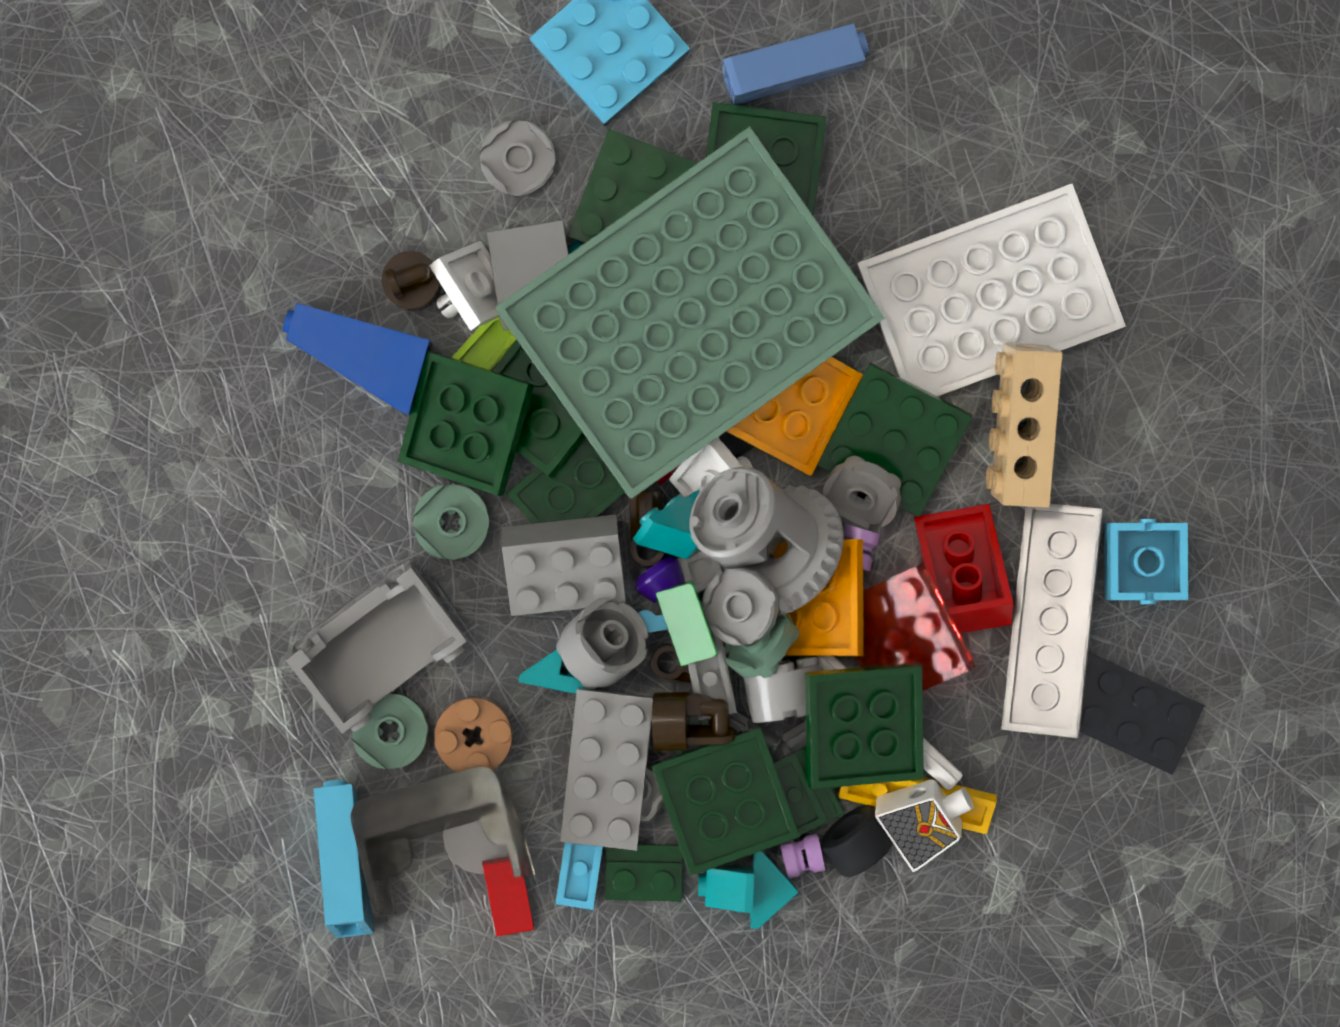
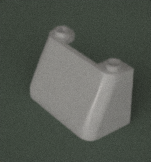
[286,560,467,734]

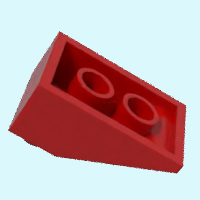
[914,504,1013,638]

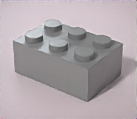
[502,515,626,616]

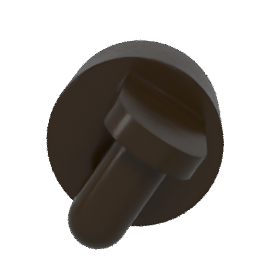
[382,251,441,311]
[652,692,736,751]

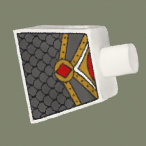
[875,780,974,872]

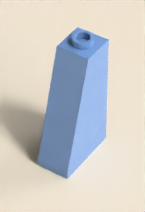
[722,23,869,106]

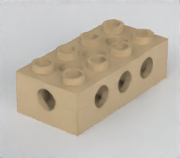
[986,343,1062,508]

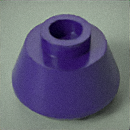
[635,556,684,603]

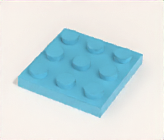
[529,0,690,126]

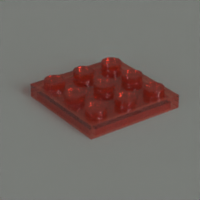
[855,562,976,691]

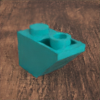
[633,490,701,559]

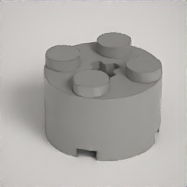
[556,599,648,689]
[743,656,820,723]

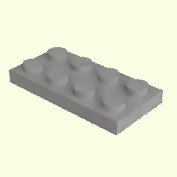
[560,688,653,851]

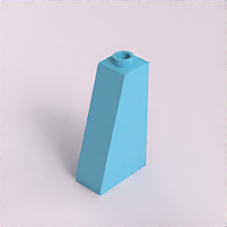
[314,780,374,938]

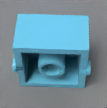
[1104,519,1188,604]

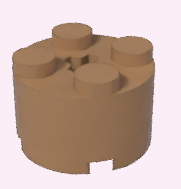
[435,697,514,775]

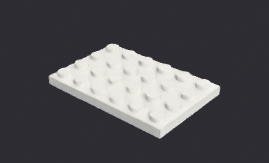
[857,184,1126,397]

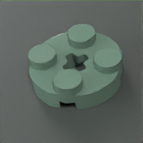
[413,484,490,560]
[724,613,799,678]
[352,692,429,769]

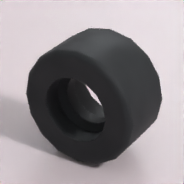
[820,805,893,877]

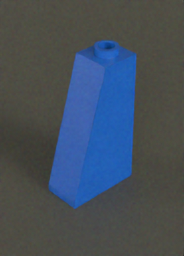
[283,303,432,415]

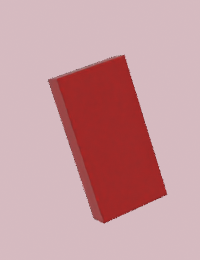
[482,854,534,937]

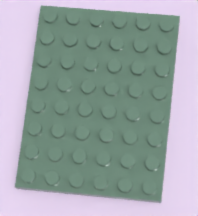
[494,127,885,499]

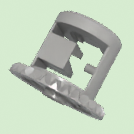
[689,467,844,615]

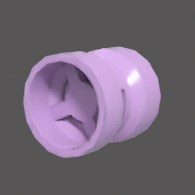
[843,524,881,572]
[780,833,825,879]

